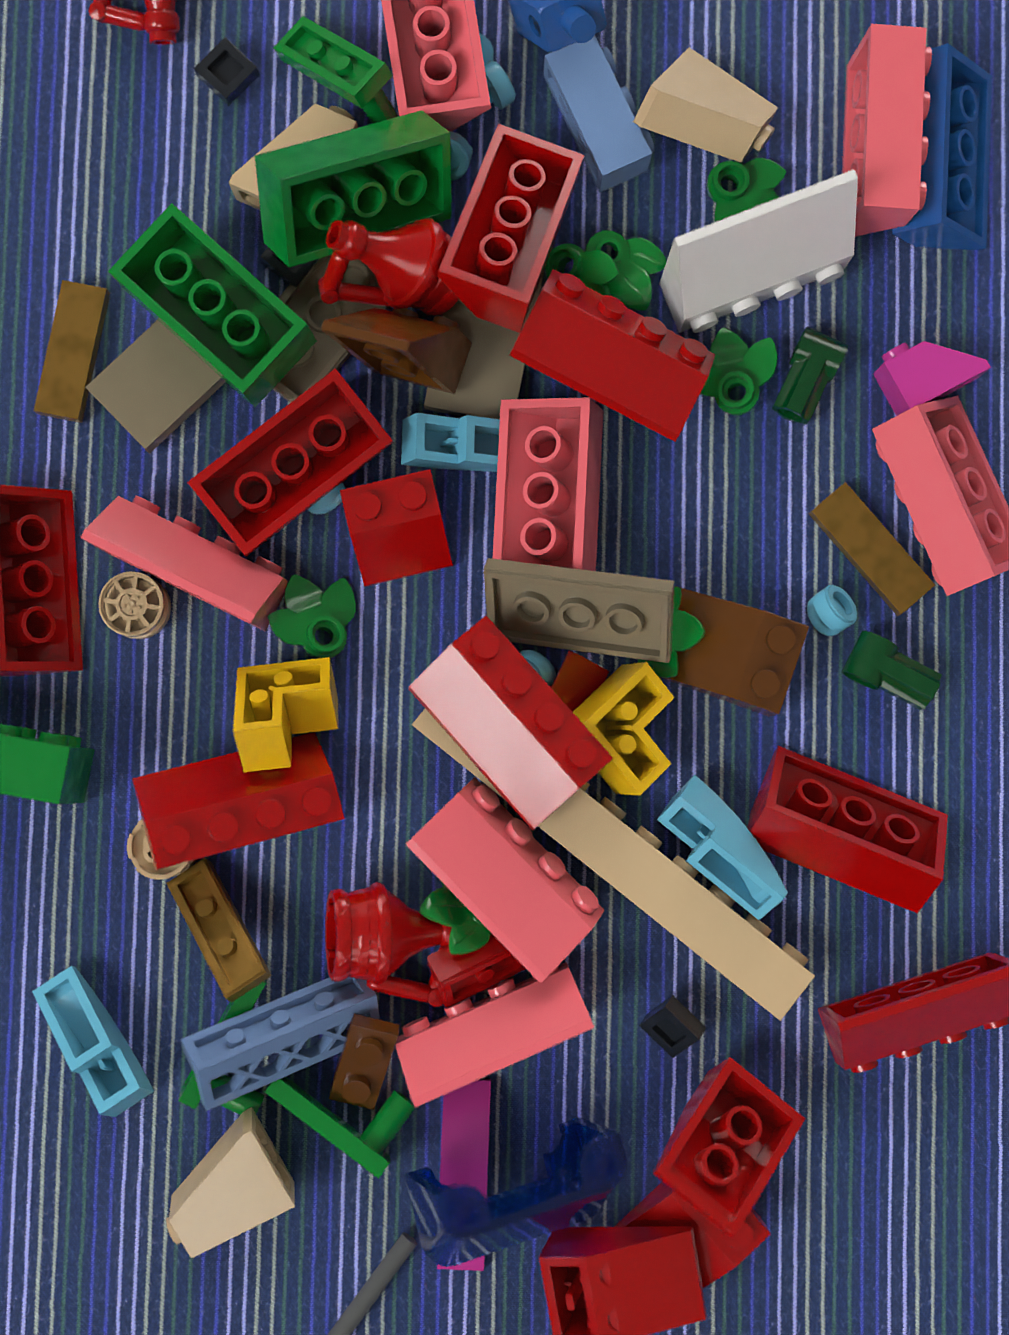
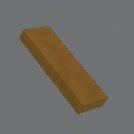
[33,280,110,423]
[808,482,935,616]
[166,858,272,1002]

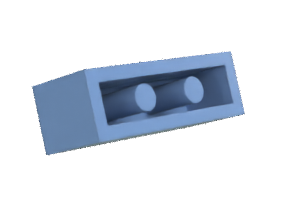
[543,35,654,193]

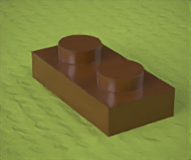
[329,1013,399,1110]

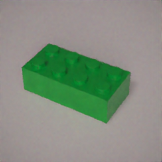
[254,110,452,268]
[108,203,317,408]
[0,724,95,804]

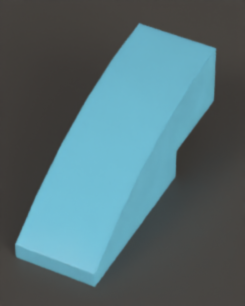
[401,413,500,472]
[657,774,788,920]
[32,965,154,1117]

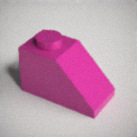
[873,341,991,416]

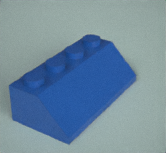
[892,43,992,250]

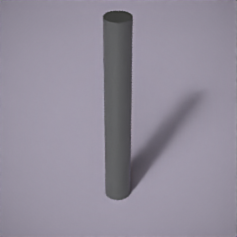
[327,1232,417,1335]

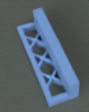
[181,977,380,1111]

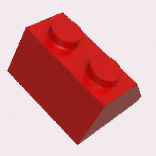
[340,469,453,587]

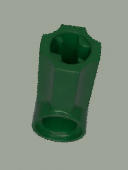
[771,326,848,425]
[841,631,942,710]

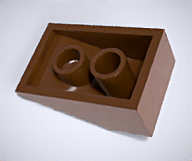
[321,307,472,395]
[658,586,809,717]

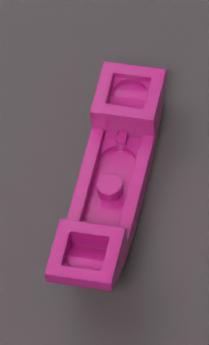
[437,1078,491,1271]

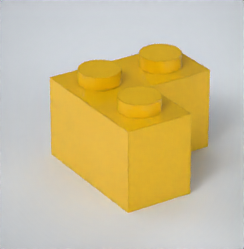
[233,657,338,772]
[573,662,675,796]

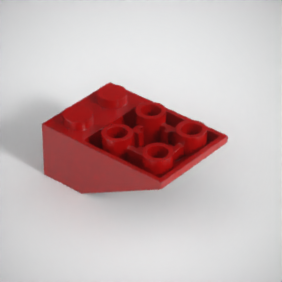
[539,1227,707,1335]

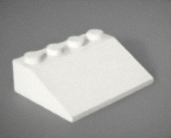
[659,169,858,333]

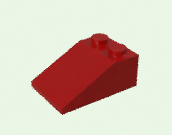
[653,1057,806,1238]
[614,1181,771,1288]

